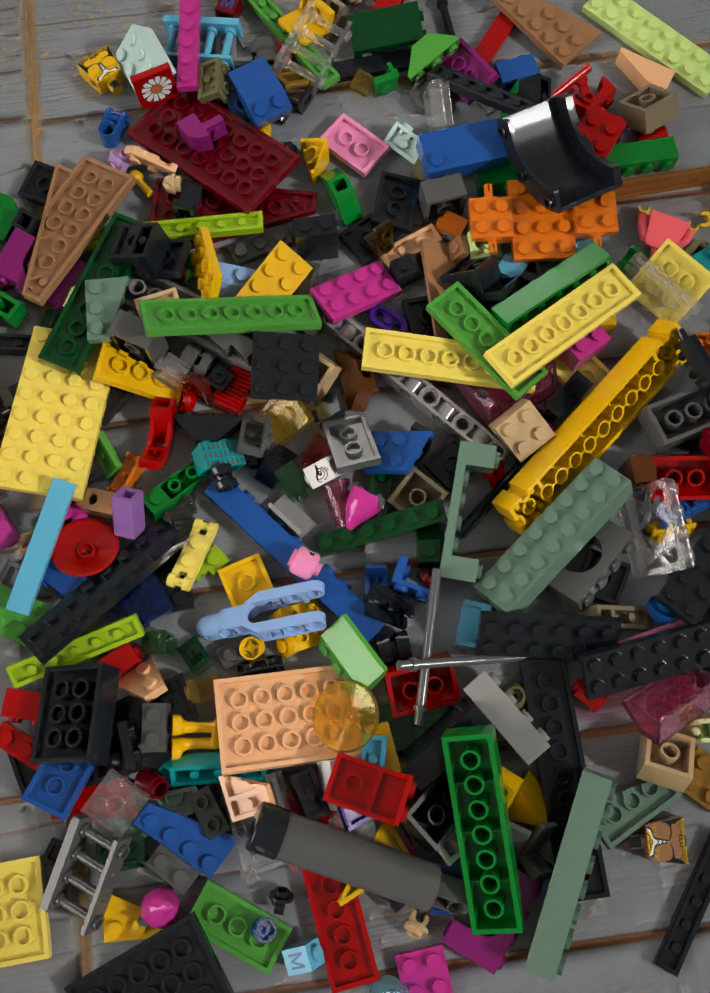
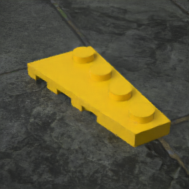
[92,342,183,406]

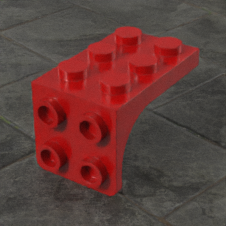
[578,104,627,159]
[322,751,417,827]

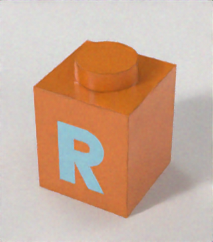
[435,210,469,243]

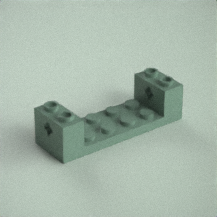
[440,440,500,583]

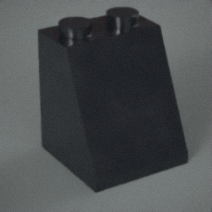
[293,214,338,261]

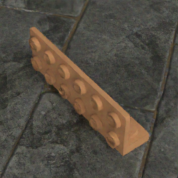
[419,234,470,339]

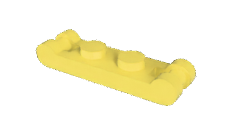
[166,518,219,592]

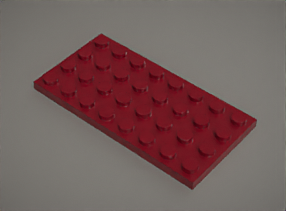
[127,83,301,215]

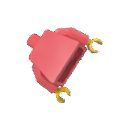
[636,205,699,261]

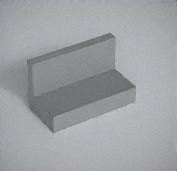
[267,494,316,540]

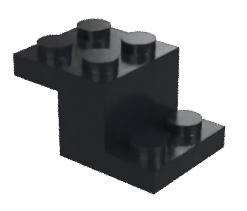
[108,222,192,280]
[440,255,523,306]

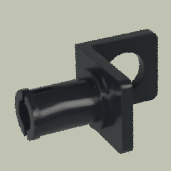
[277,86,314,125]

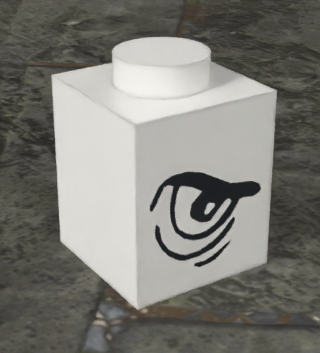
[303,455,342,489]

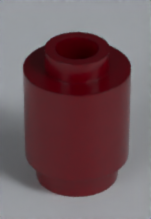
[134,768,169,799]

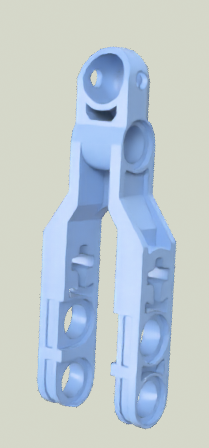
[196,580,326,642]

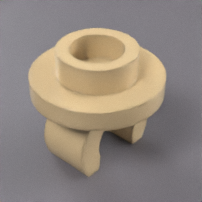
[404,910,429,939]

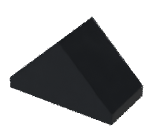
[255,443,297,490]

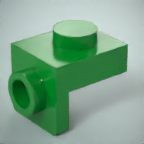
[373,62,400,97]

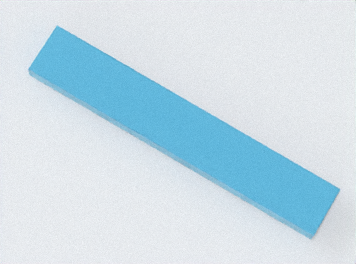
[5,477,77,616]

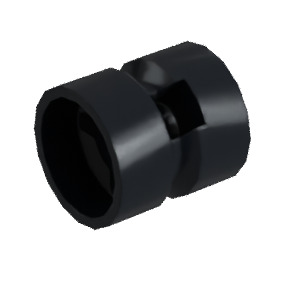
[375,630,412,665]

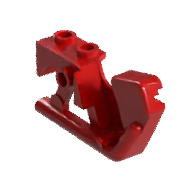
[551,63,617,118]

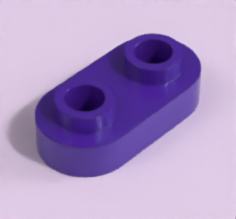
[369,305,408,333]

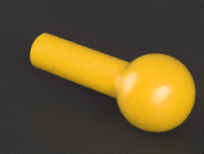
[128,169,154,198]

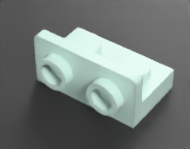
[384,121,421,165]

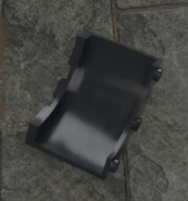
[497,94,623,214]

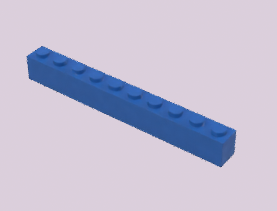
[204,480,386,643]

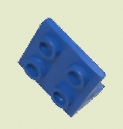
[389,555,430,604]

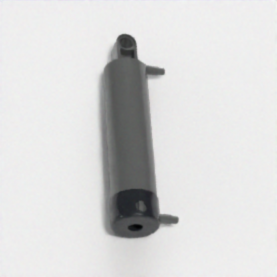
[245,801,469,915]

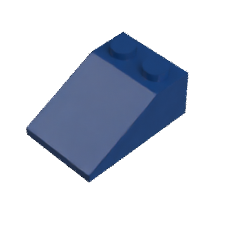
[227,56,293,129]

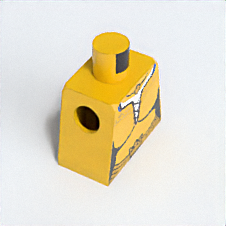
[76,44,125,95]

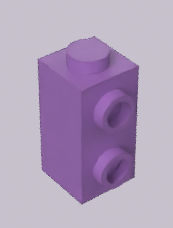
[111,486,145,540]

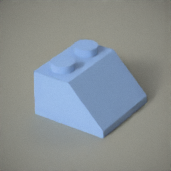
[218,262,256,297]

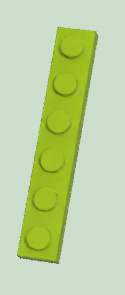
[5,613,146,689]

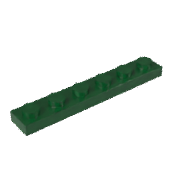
[314,498,448,558]

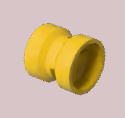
[239,636,265,660]

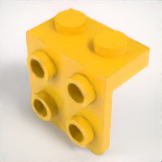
[278,0,335,46]
[268,599,328,659]

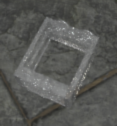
[423,79,454,132]

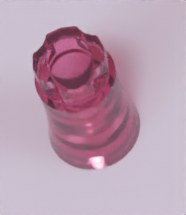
[320,478,350,529]

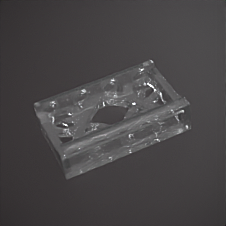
[619,478,695,579]

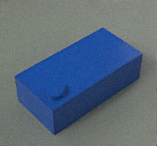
[416,117,508,180]

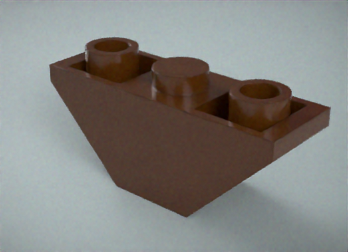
[334,350,376,412]

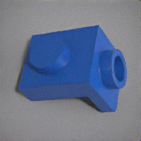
[365,563,388,595]

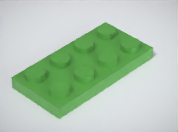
[190,879,293,975]

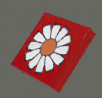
[130,62,180,110]

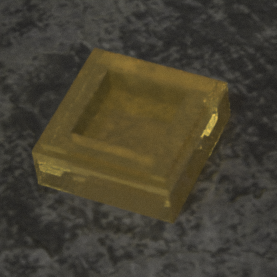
[349,68,375,97]

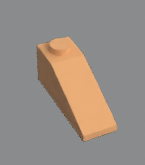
[615,47,676,90]

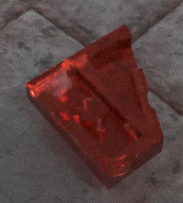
[178,373,214,407]

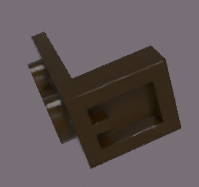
[363,218,394,258]

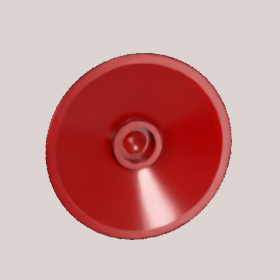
[51,518,119,577]

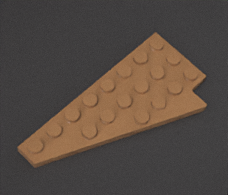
[22,155,137,306]

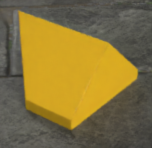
[300,138,329,185]
[508,770,548,826]

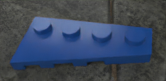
[133,801,240,878]

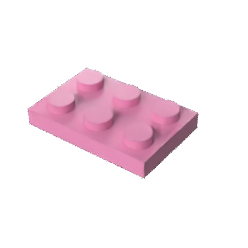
[320,113,390,178]

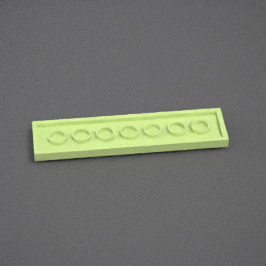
[581,0,710,99]

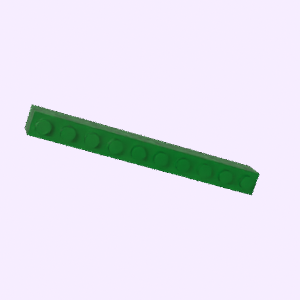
[474,136,679,197]

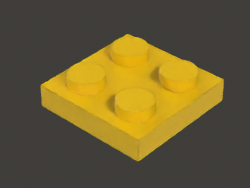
[217,553,274,607]

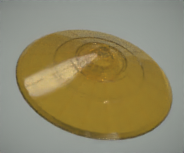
[313,680,379,753]

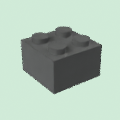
[417,172,467,225]

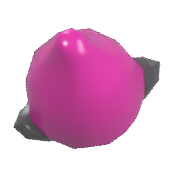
[346,481,385,530]
[137,885,180,929]

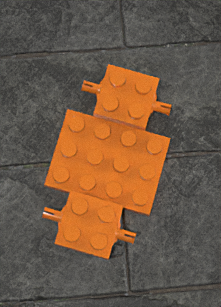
[468,180,619,263]

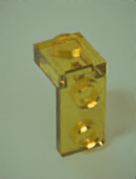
[184,673,221,705]

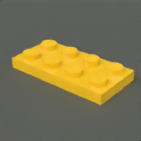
[191,226,223,298]
[235,240,313,297]

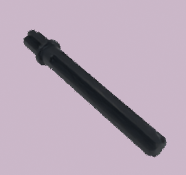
[456,449,539,538]

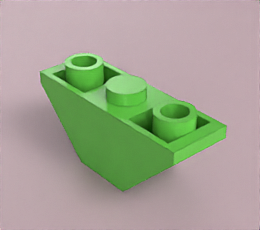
[408,33,460,83]

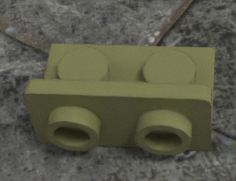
[198,57,230,104]

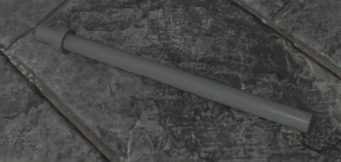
[413,568,442,726]
[396,655,534,672]

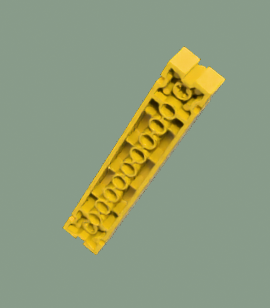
[491,319,686,535]

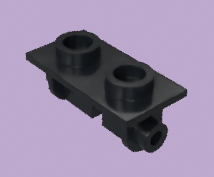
[237,655,285,677]

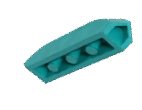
[159,752,276,786]

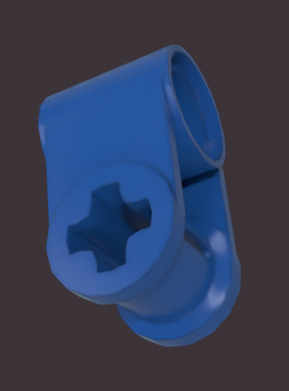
[98,107,130,149]

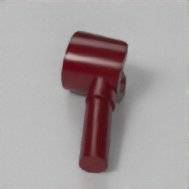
[417,567,432,589]

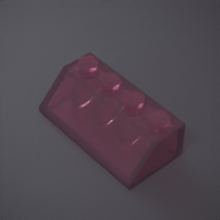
[622,669,710,745]

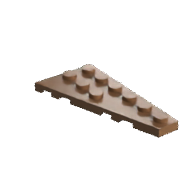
[490,0,603,70]

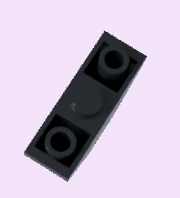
[174,412,241,446]

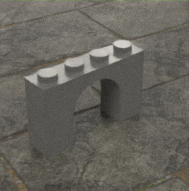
[545,520,635,612]

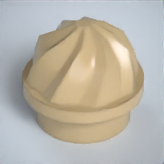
[162,173,182,195]

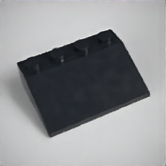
[30,662,120,766]

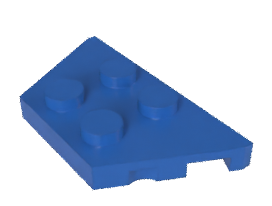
[363,431,434,475]

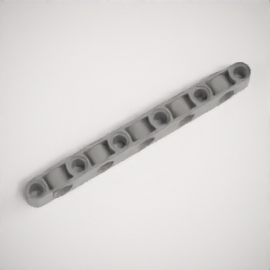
[323,314,507,462]

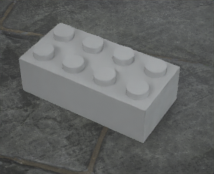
[463,670,550,766]

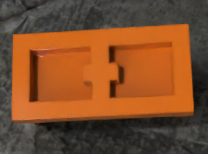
[106,451,145,493]

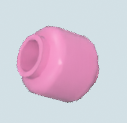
[287,546,323,580]

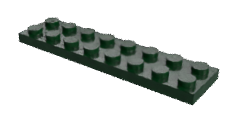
[38,212,143,376]

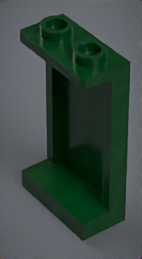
[348,1,427,58]

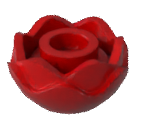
[177,388,197,414]

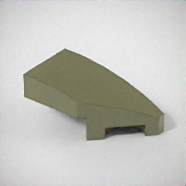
[685,240,710,256]

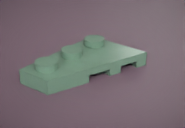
[85,276,130,344]

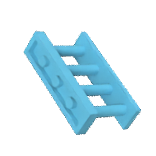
[163,14,244,71]

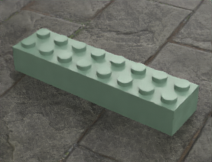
[474,457,633,613]
[524,767,616,982]

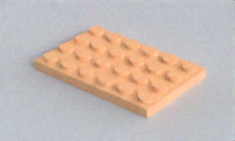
[213,665,363,776]

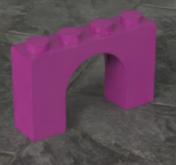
[0,227,87,314]
[440,868,541,975]

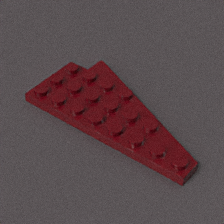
[149,178,318,250]

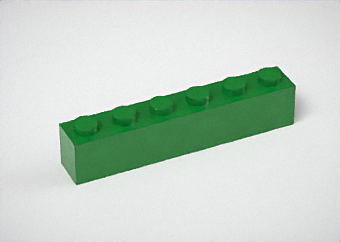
[491,242,611,334]

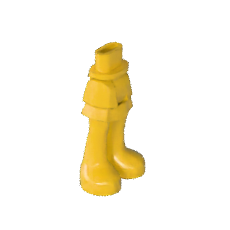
[171,714,220,760]

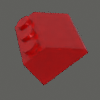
[645,453,710,501]
[383,651,460,718]

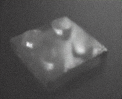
[80,768,151,838]

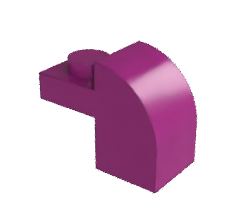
[176,113,228,152]

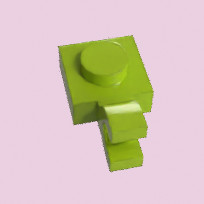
[195,544,230,583]

